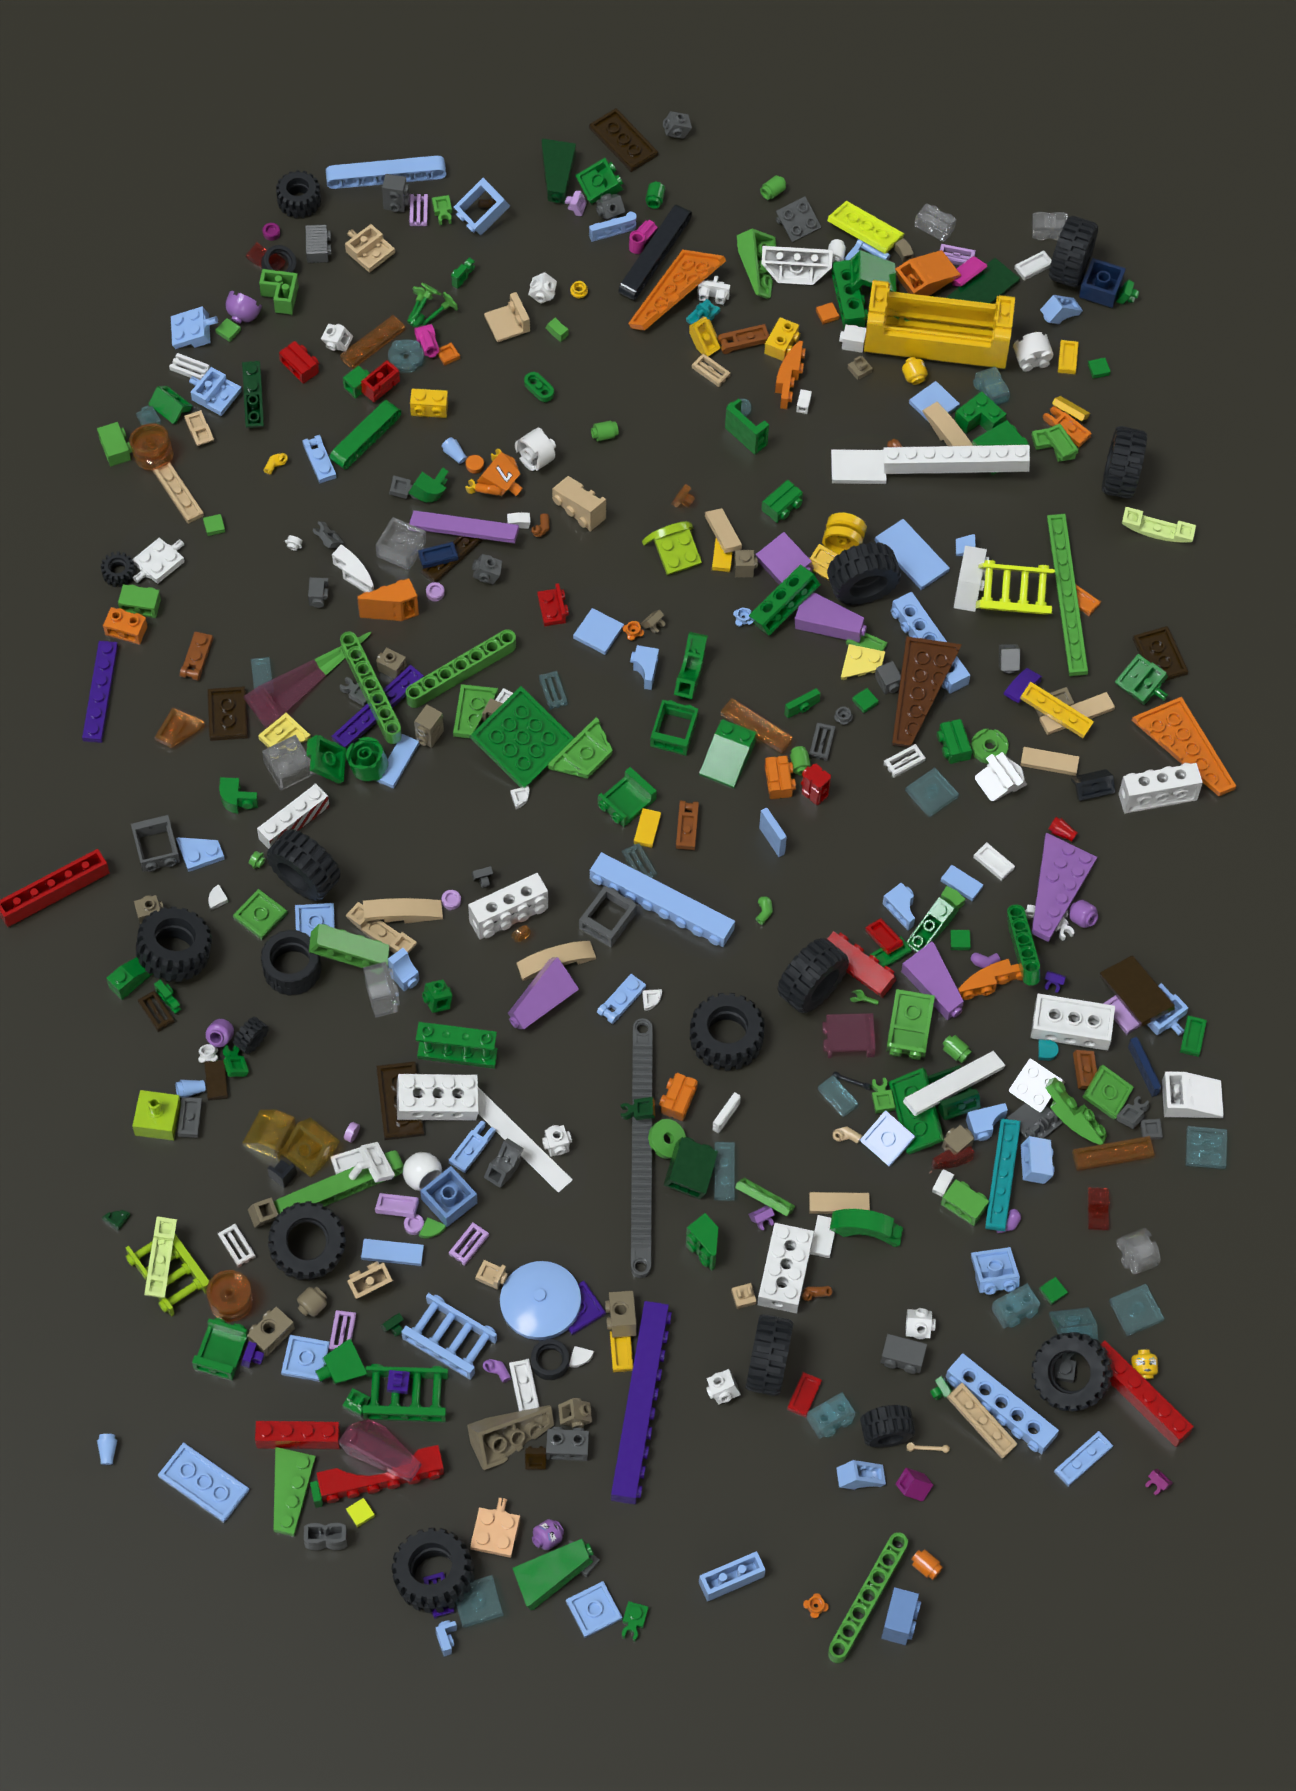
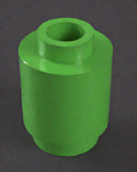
[760,175,786,200]
[591,420,619,441]
[790,746,811,776]
[942,1035,972,1063]

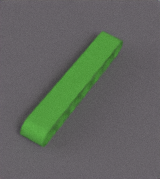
[406,630,516,708]
[340,632,402,744]
[273,1150,404,1214]
[828,1532,908,1663]

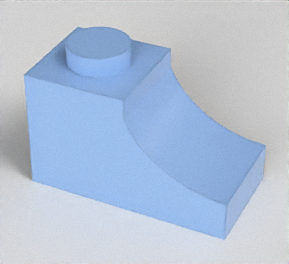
[1040,295,1083,324]
[630,645,659,690]
[883,883,915,930]
[388,948,419,991]
[966,1103,1008,1141]
[836,1460,886,1490]

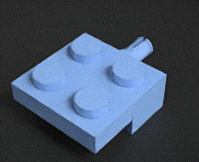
[171,306,218,349]
[189,367,242,416]
[1147,983,1188,1036]

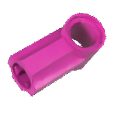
[629,220,658,254]
[414,324,439,358]

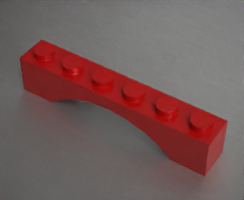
[317,1445,444,1503]

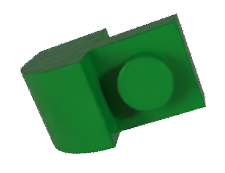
[408,468,449,502]
[219,777,258,814]

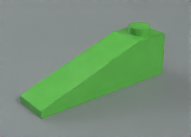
[737,228,776,299]

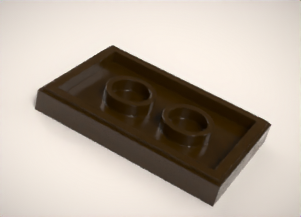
[1133,626,1188,681]
[208,686,248,741]

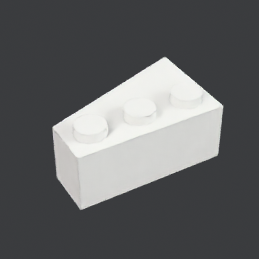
[954,546,989,612]

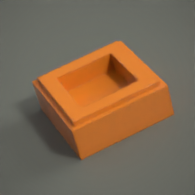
[816,302,839,324]
[437,342,460,366]

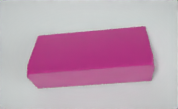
[951,257,987,286]

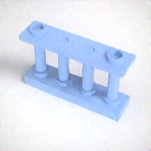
[402,1293,497,1380]

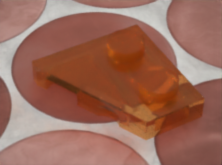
[155,708,205,748]

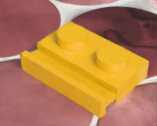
[809,544,838,581]

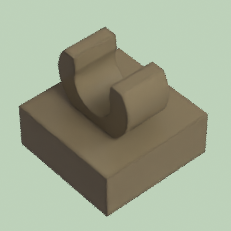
[848,356,873,380]
[640,609,665,633]

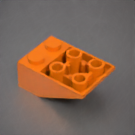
[895,250,961,296]
[357,578,419,621]

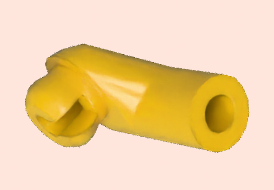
[263,453,288,474]

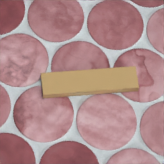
[153,460,204,524]
[1039,692,1115,735]
[947,1383,1017,1458]

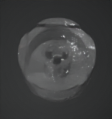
[1117,1228,1160,1274]

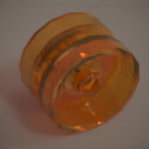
[129,423,174,470]
[206,1270,253,1322]

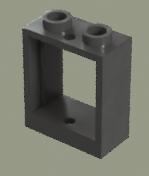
[131,815,180,872]
[579,886,637,947]

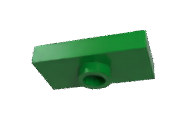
[784,689,820,718]

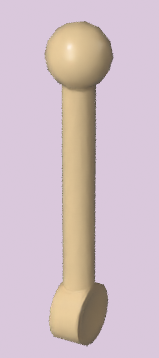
[907,1443,950,1453]

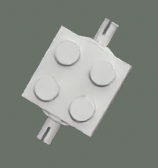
[133,538,185,584]

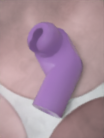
[971,953,1001,968]
[483,1359,511,1383]

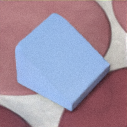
[956,534,975,556]

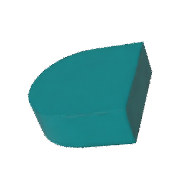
[1038,1040,1059,1061]

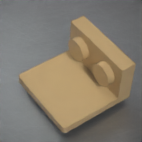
[484,292,530,342]

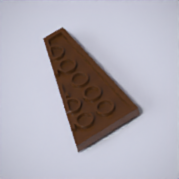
[892,636,962,747]

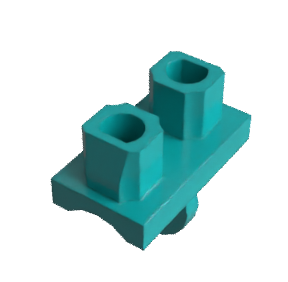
[686,299,720,325]

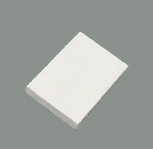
[831,450,886,484]

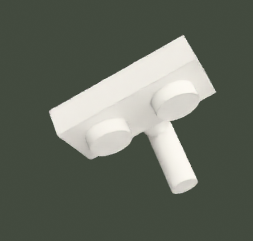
[349,1142,395,1183]

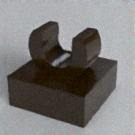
[525,1446,546,1469]

